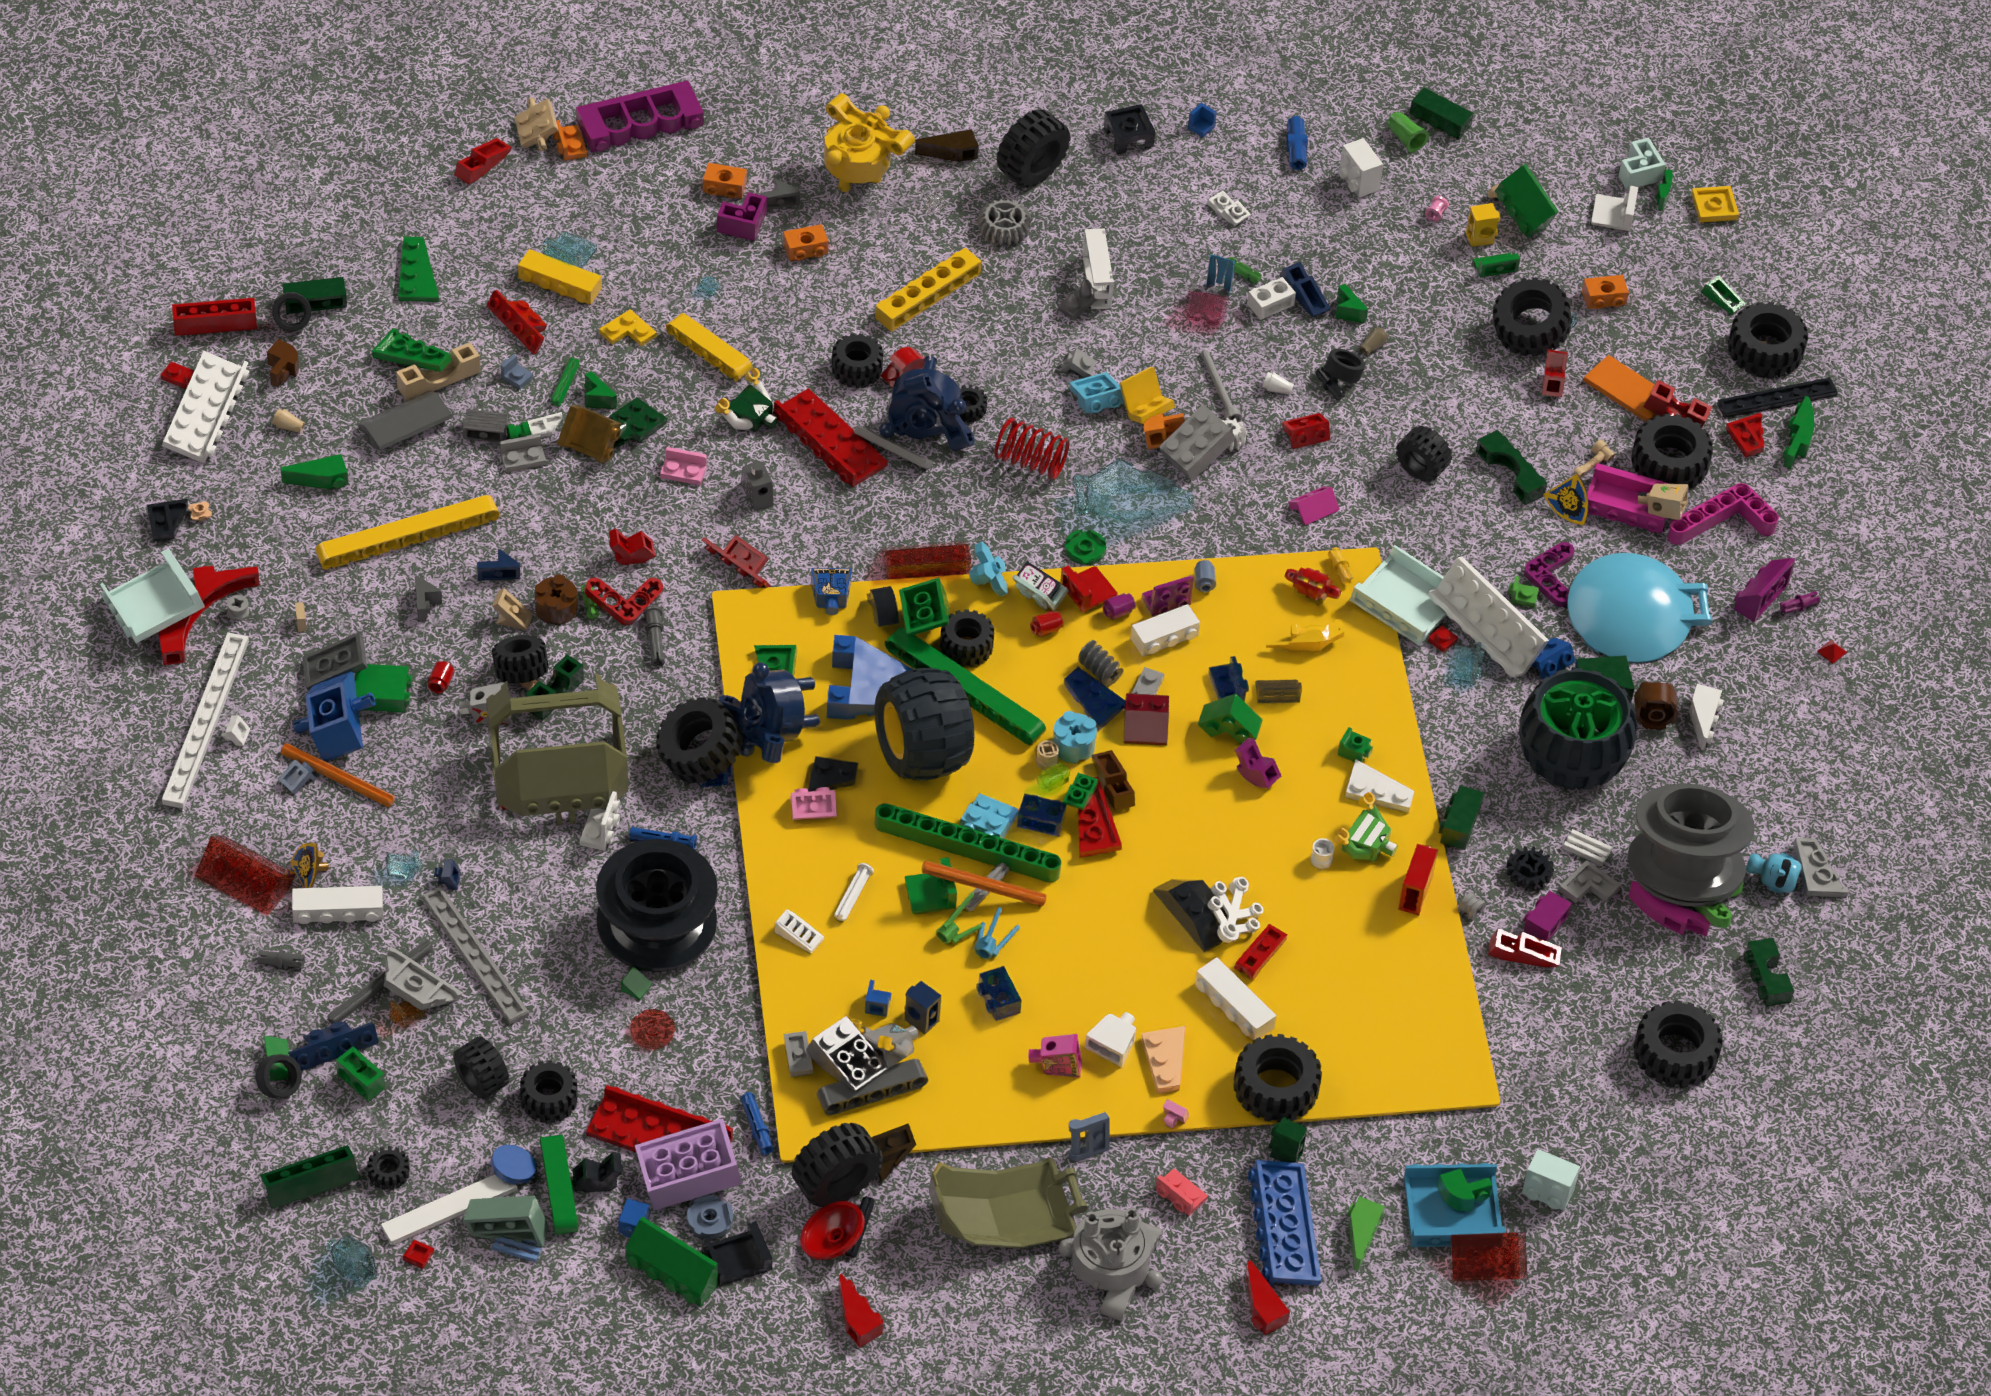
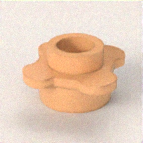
[188,501,212,521]

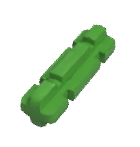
[1227,257,1262,284]
[581,583,599,620]

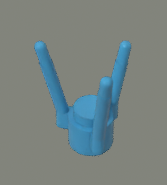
[974,908,1020,959]

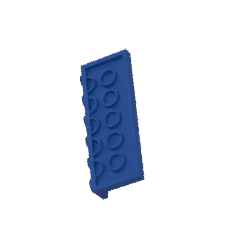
[1248,1160,1321,1287]

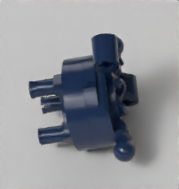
[879,356,975,452]
[719,662,820,763]

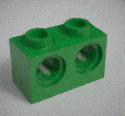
[336,1047,385,1102]

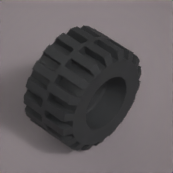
[831,333,883,388]
[1396,426,1452,482]
[940,609,994,667]
[492,635,549,684]
[453,1036,509,1099]
[520,1060,578,1123]

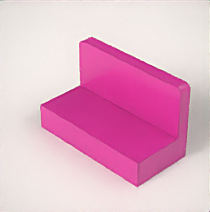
[1288,486,1339,525]

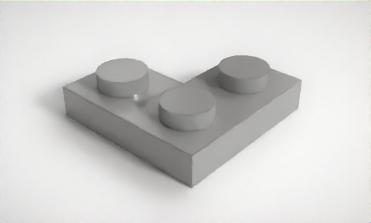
[1559,860,1621,903]

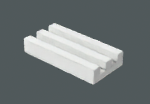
[1563,829,1612,866]

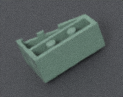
[464,1196,549,1248]

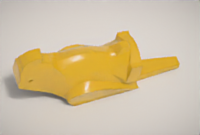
[1266,619,1344,652]

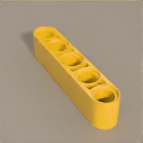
[666,313,753,382]

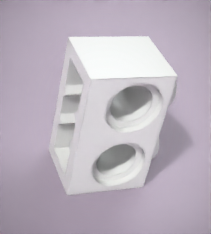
[1247,277,1296,320]

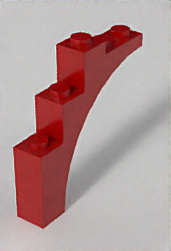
[158,565,260,665]

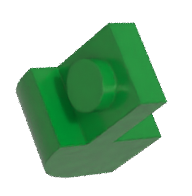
[1437,1169,1492,1212]

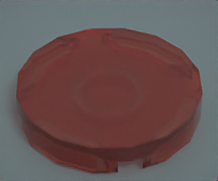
[630,1009,675,1049]

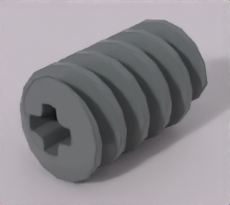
[1078,640,1124,686]

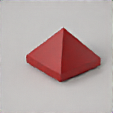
[1817,640,1847,664]

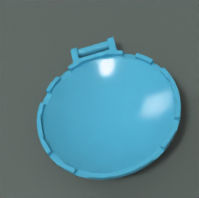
[1567,553,1713,663]

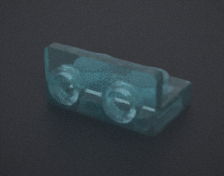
[1449,642,1484,686]

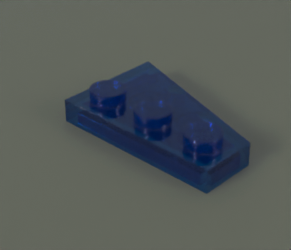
[1064,667,1125,731]

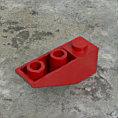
[838,1273,884,1348]

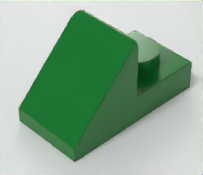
[1335,284,1368,323]
[584,371,617,409]

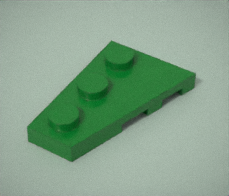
[754,645,797,676]

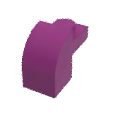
[1235,738,1281,789]

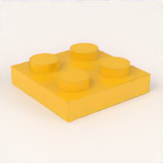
[1691,186,1739,222]

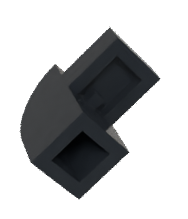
[867,586,900,627]
[572,1152,623,1193]

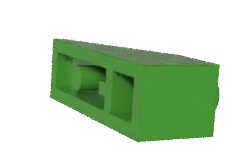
[1347,1196,1385,1271]

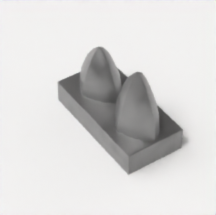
[1058,279,1098,321]

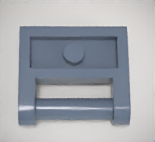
[1069,1112,1110,1161]

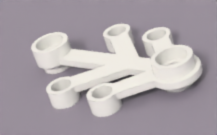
[1207,877,1264,943]

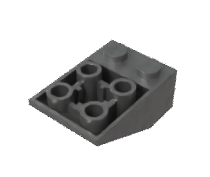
[806,1016,889,1091]

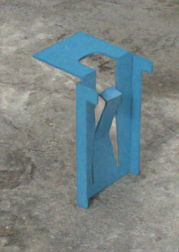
[1205,254,1235,296]

